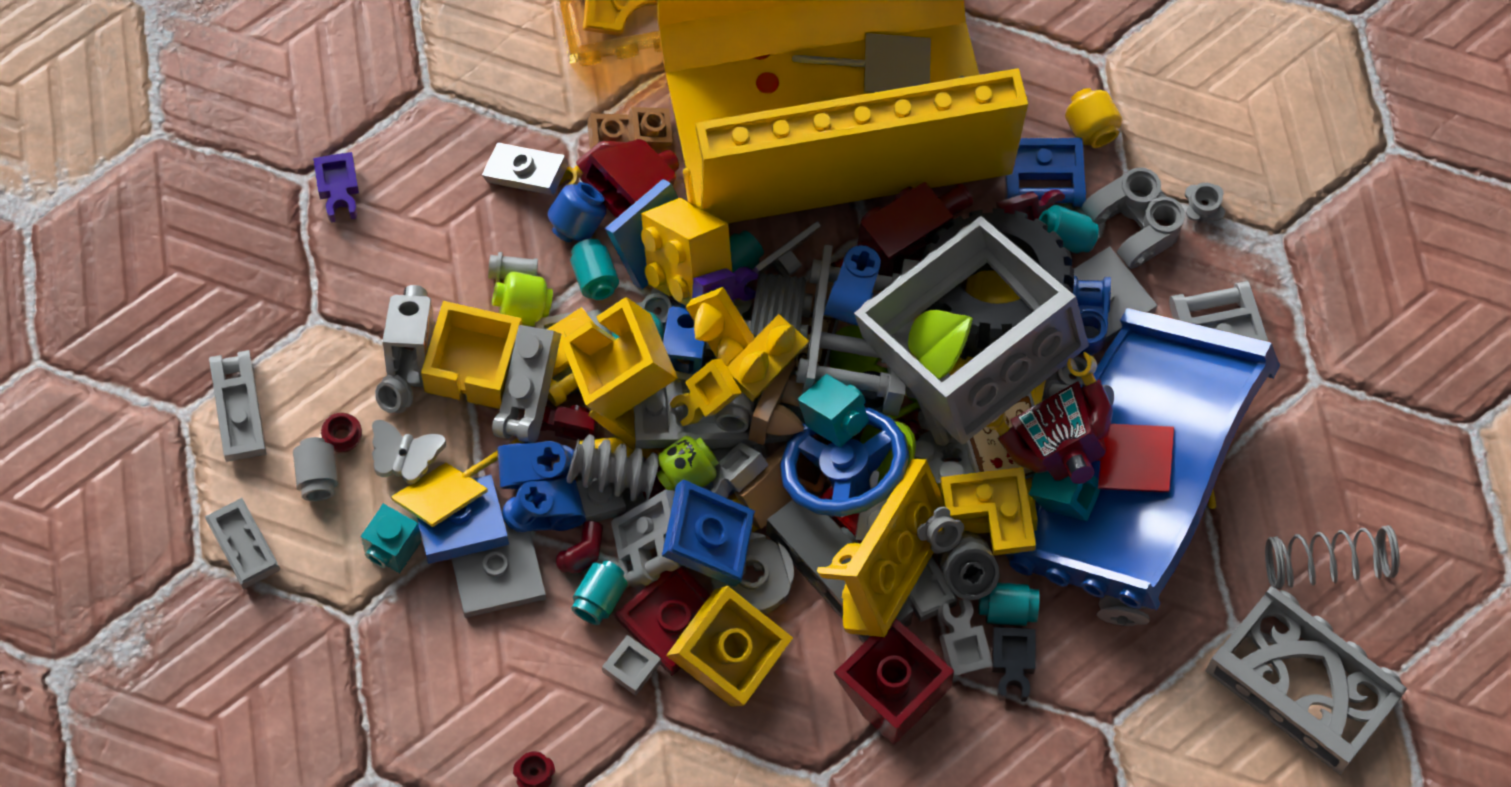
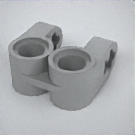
[1082,168,1185,269]

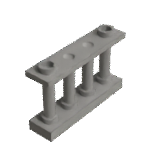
[796,245,920,416]

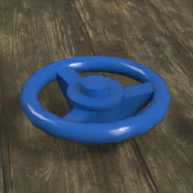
[780,408,909,517]

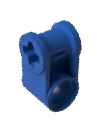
[823,245,881,326]
[1073,276,1111,355]
[497,441,574,489]
[502,478,586,532]

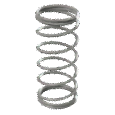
[1265,525,1400,589]

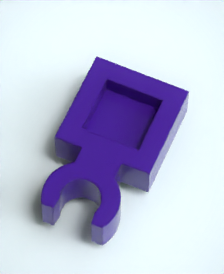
[313,152,359,223]
[692,266,758,303]

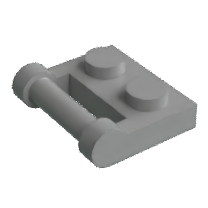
[1169,281,1268,342]

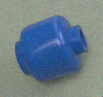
[548,182,607,242]

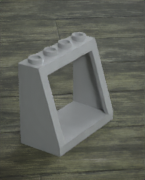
[854,216,1089,445]

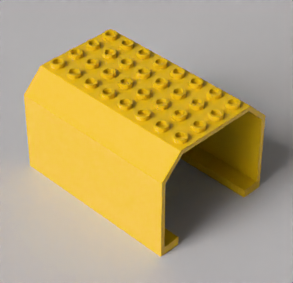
[657,0,1028,223]

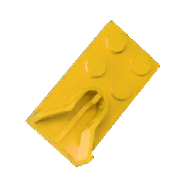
[817,459,944,637]

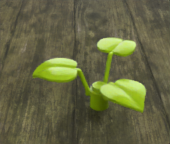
[829,310,973,484]

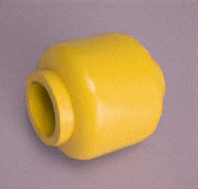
[1065,88,1123,148]

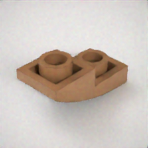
[587,107,673,150]
[735,443,792,529]

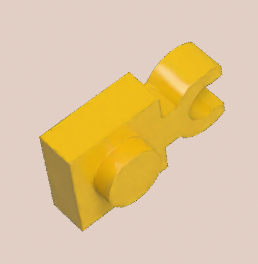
[670,358,742,426]

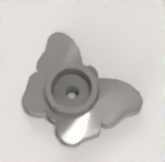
[372,420,446,484]

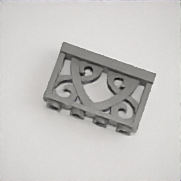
[1205,586,1407,775]

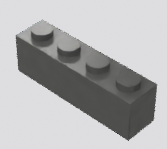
[766,500,914,643]

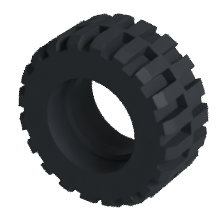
[921,208,1074,360]

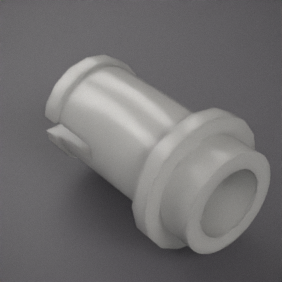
[488,252,538,283]

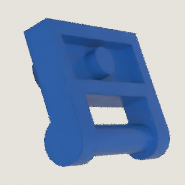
[1005,138,1086,207]

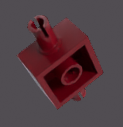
[830,182,973,277]

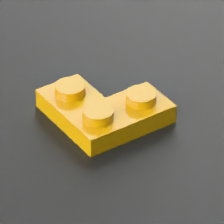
[940,467,1036,555]

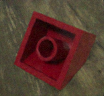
[834,618,954,745]

